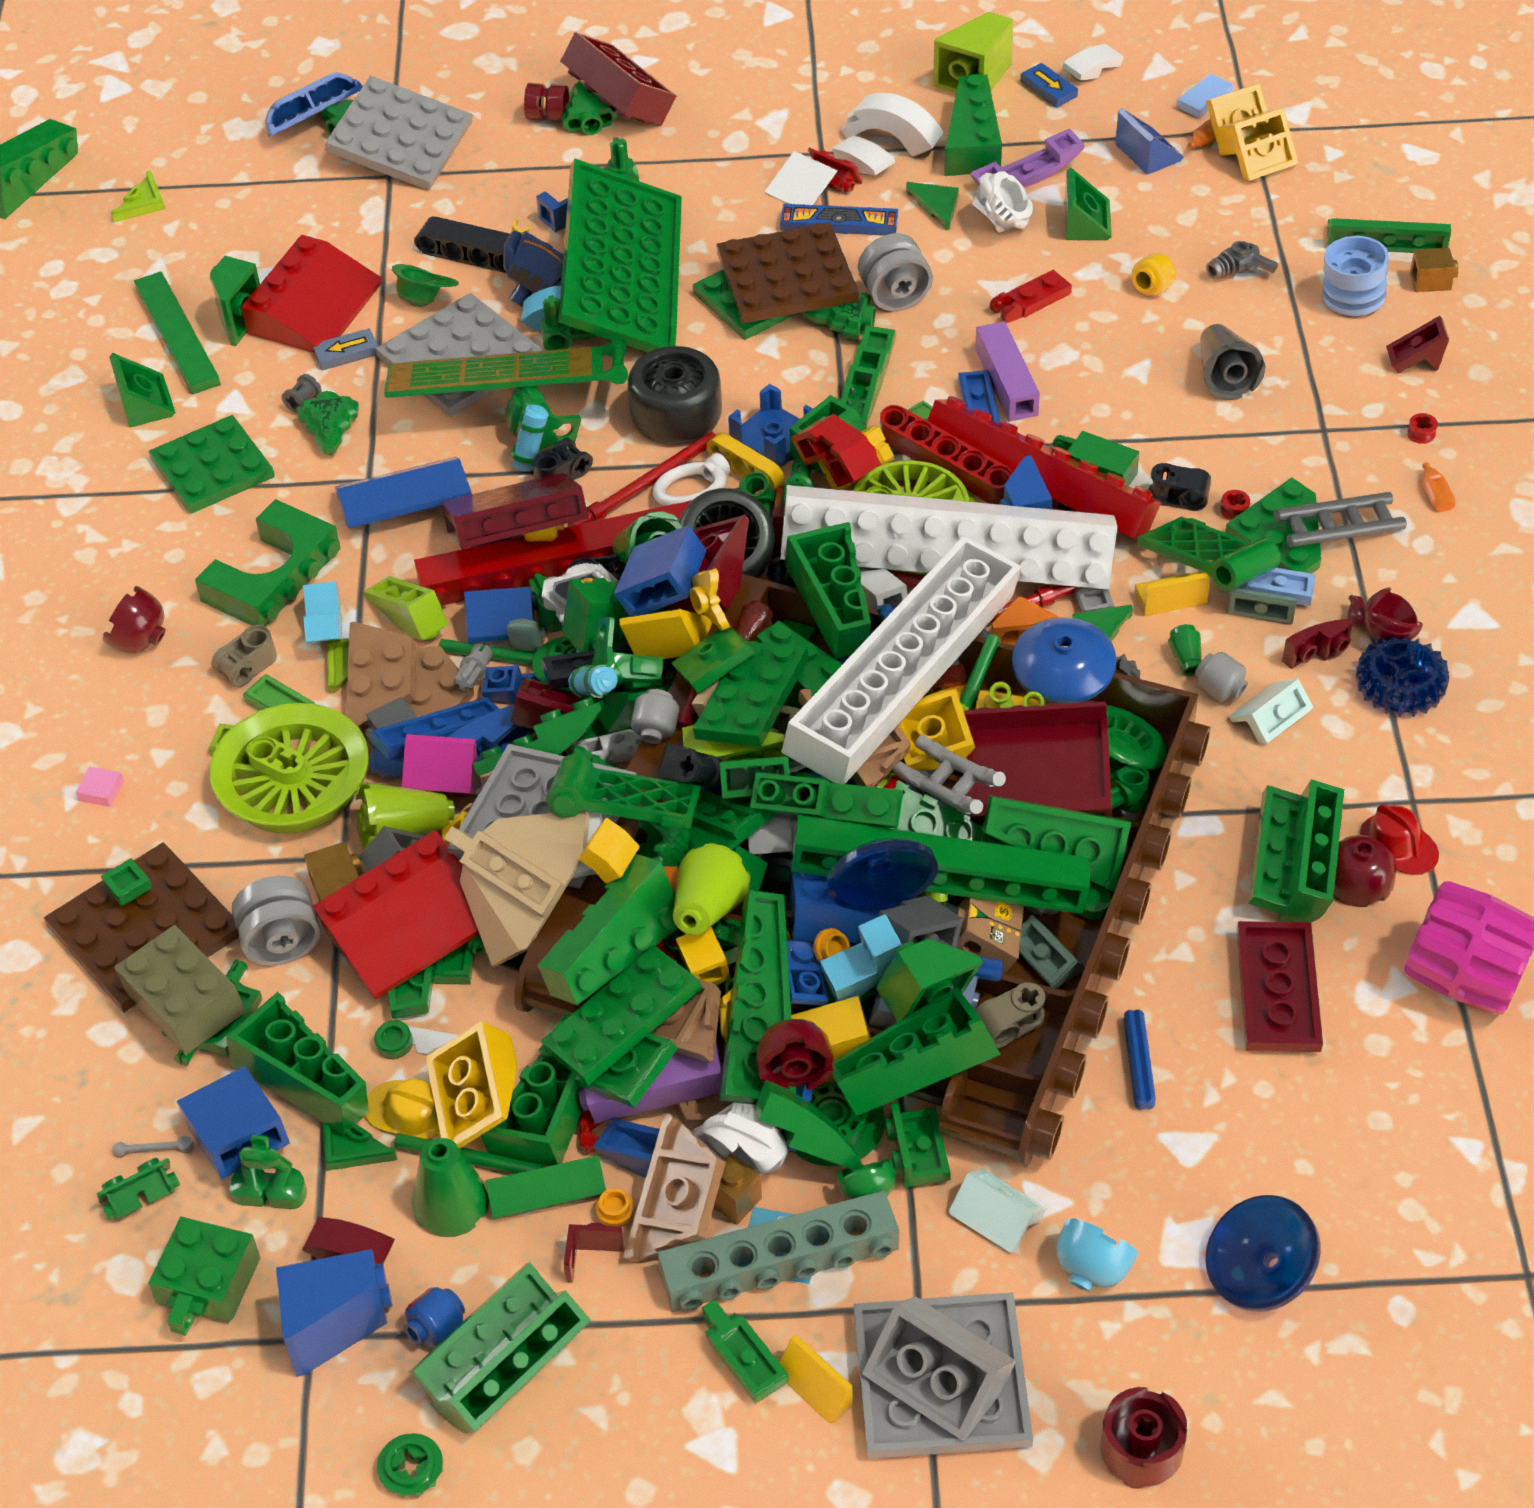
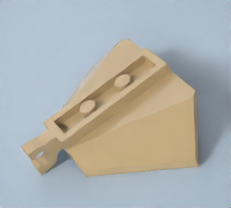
[444,810,589,967]

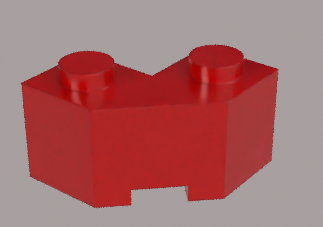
[790,414,881,488]

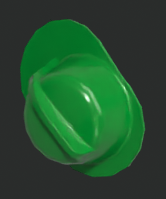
[392,264,459,307]

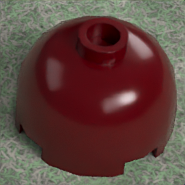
[103,585,166,653]
[1333,835,1396,908]
[756,1019,834,1090]

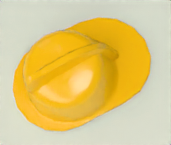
[365,1078,441,1139]

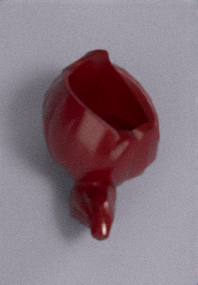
[1348,587,1423,647]

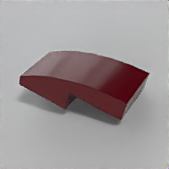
[1282,619,1353,669]
[302,1217,395,1264]

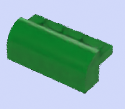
[1248,779,1345,922]
[409,1262,591,1433]

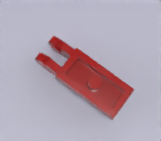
[989,269,1072,323]

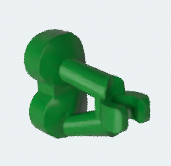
[230,1135,307,1209]

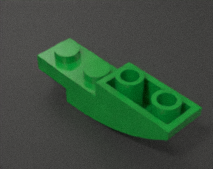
[473,697,605,776]
[750,772,903,829]

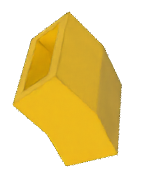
[578,817,640,883]

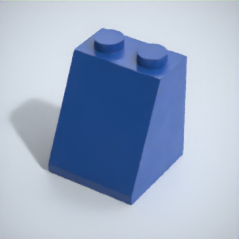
[276,1249,393,1377]

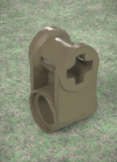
[211,625,277,687]
[975,983,1045,1048]

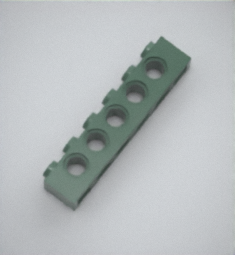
[658,1190,899,1312]

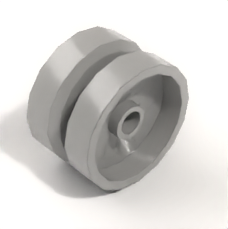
[857,233,933,312]
[232,875,321,966]

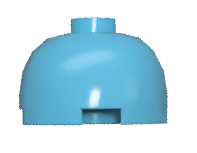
[1056,1218,1139,1292]

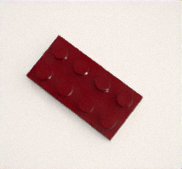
[1237,921,1323,1052]

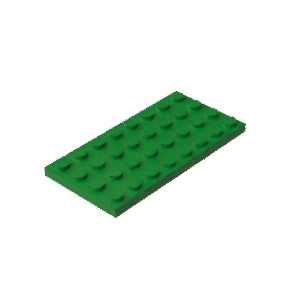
[558,158,682,352]

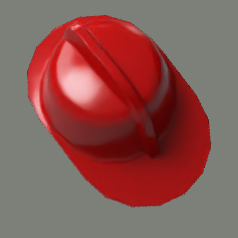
[1360,803,1439,875]

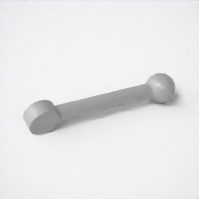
[112,1136,193,1157]

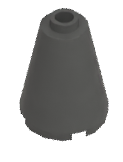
[1200,324,1266,400]

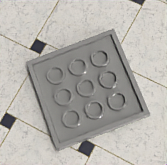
[324,75,473,191]
[376,293,545,417]
[448,744,637,889]
[854,1292,1033,1459]

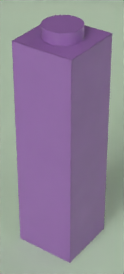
[975,321,1040,422]
[579,1044,723,1124]

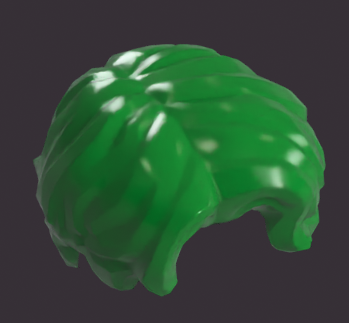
[638,810,691,867]

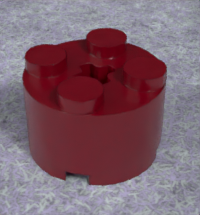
[1100,1387,1187,1489]

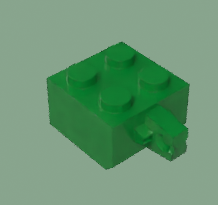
[148,1216,261,1336]

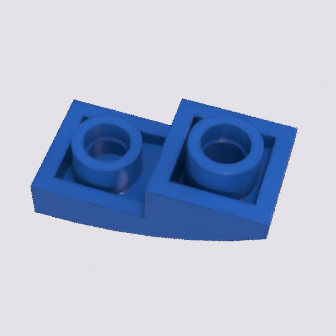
[481,665,540,704]

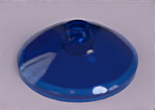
[826,838,938,911]
[1205,1195,1321,1312]

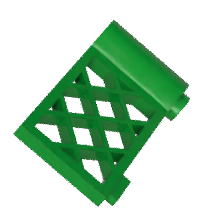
[1138,516,1281,591]
[547,754,701,829]

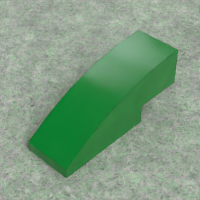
[754,1080,863,1171]

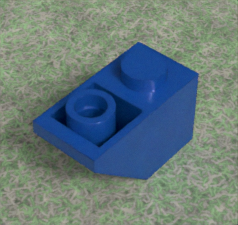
[787,940,828,1005]

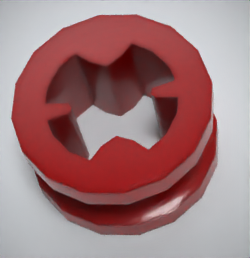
[1407,413,1438,444]
[1220,489,1250,520]

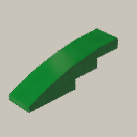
[841,325,896,426]

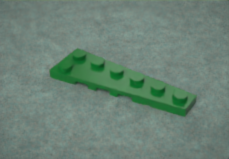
[720,890,796,1104]

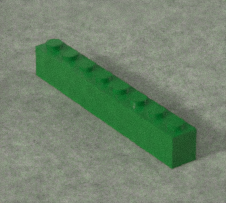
[791,815,1090,914]

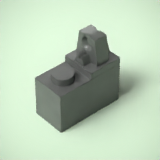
[878,892,963,948]

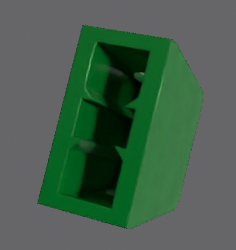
[719,756,790,799]

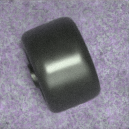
[628,346,722,444]
[679,488,775,578]

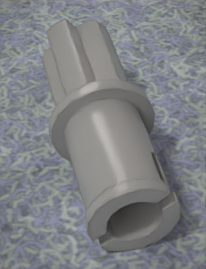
[454,643,492,691]

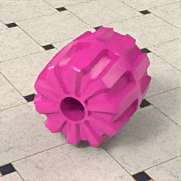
[1404,881,1534,1014]

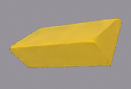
[779,1335,853,1424]

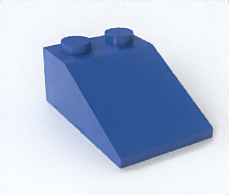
[789,872,889,943]

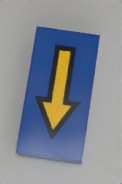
[1020,62,1078,108]

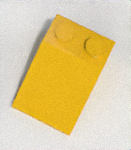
[426,1021,518,1148]

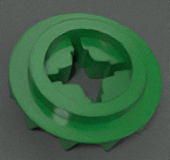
[377,1433,443,1499]

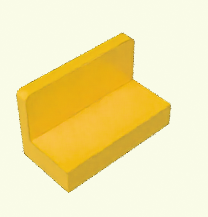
[1134,572,1211,616]

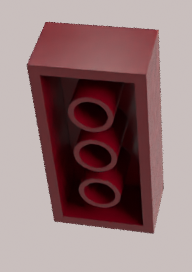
[560,32,677,126]

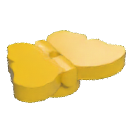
[689,568,730,631]

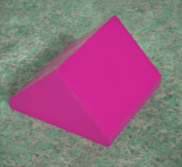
[402,734,481,794]

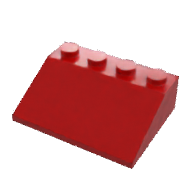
[241,234,383,353]
[313,830,479,1000]

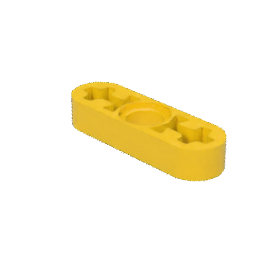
[707,432,785,491]

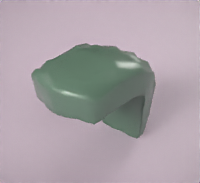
[507,618,545,653]

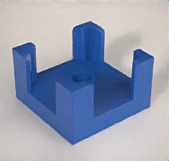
[728,383,813,468]

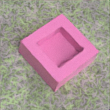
[76,766,124,807]

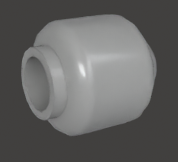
[1195,652,1248,702]
[631,689,679,744]

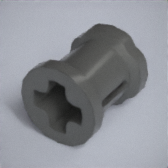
[282,373,322,414]

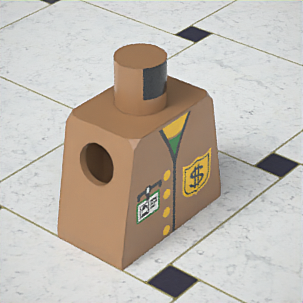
[942,897,1024,974]

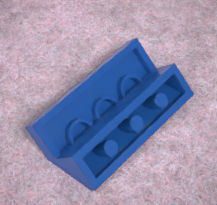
[334,456,472,528]

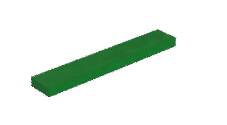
[134,271,221,394]

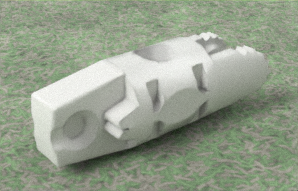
[570,729,641,764]

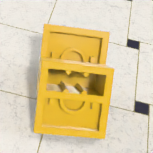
[1206,83,1299,181]

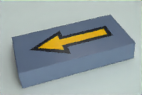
[313,328,378,371]

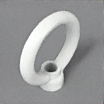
[653,453,730,506]

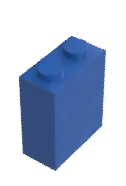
[614,525,707,617]
[177,1066,290,1180]

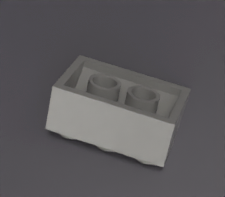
[862,1296,1016,1441]

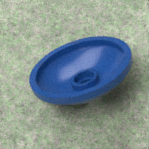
[1012,617,1116,704]

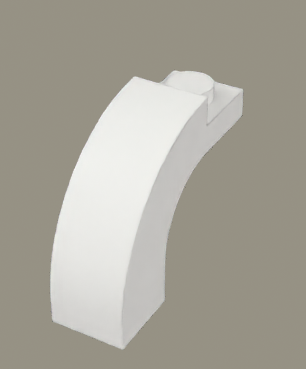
[840,93,944,157]

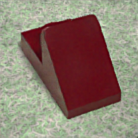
[1386,315,1450,373]

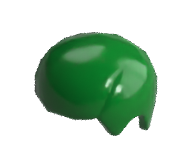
[837,1158,896,1200]

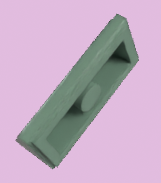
[1227,588,1297,624]
[1019,914,1085,988]

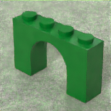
[195,499,341,627]

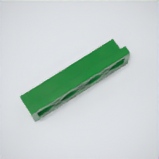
[1327,218,1451,253]

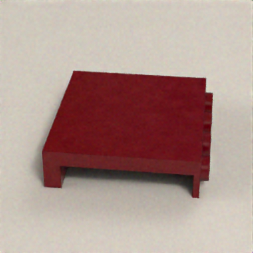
[441,472,589,549]
[964,701,1112,826]

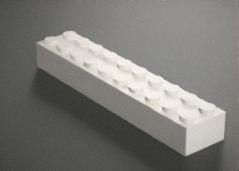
[780,485,1118,589]
[781,536,1022,784]

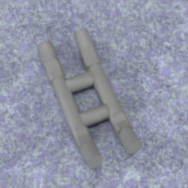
[893,735,1006,815]

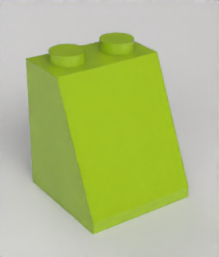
[933,12,1013,93]

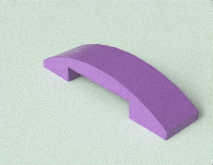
[971,128,1085,188]

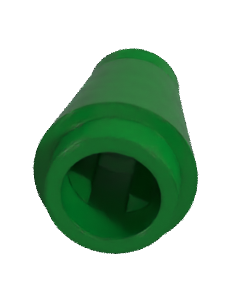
[1168,624,1202,676]

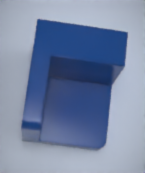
[536,191,568,233]

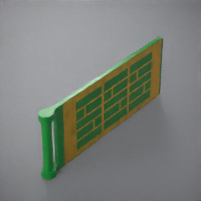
[384,341,628,398]

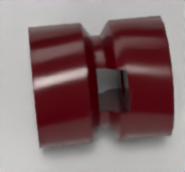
[524,83,570,122]

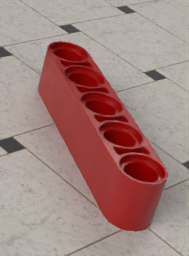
[880,405,1013,505]

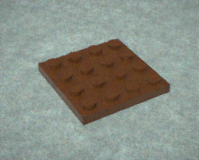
[716,222,859,323]
[44,842,239,1013]

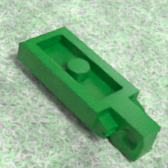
[702,1299,789,1404]

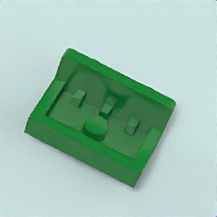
[884,1103,950,1188]

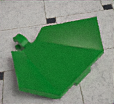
[675,790,776,869]

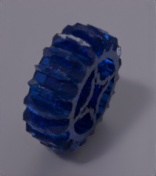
[1355,635,1450,718]

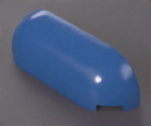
[265,72,363,137]

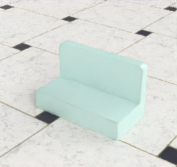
[1229,679,1314,744]
[949,1168,1047,1253]

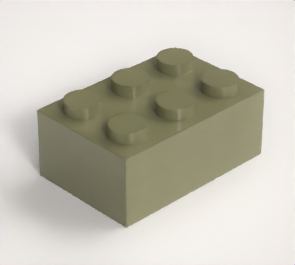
[114,925,246,1055]

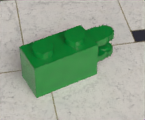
[1049,430,1140,486]

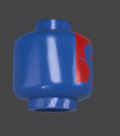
[404,1287,465,1347]

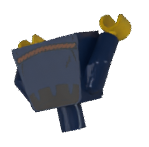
[503,220,563,308]

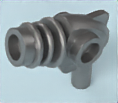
[1206,241,1278,279]

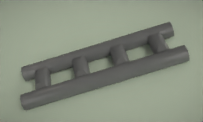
[1274,492,1407,547]

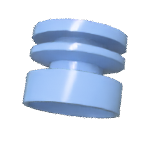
[1322,236,1389,316]

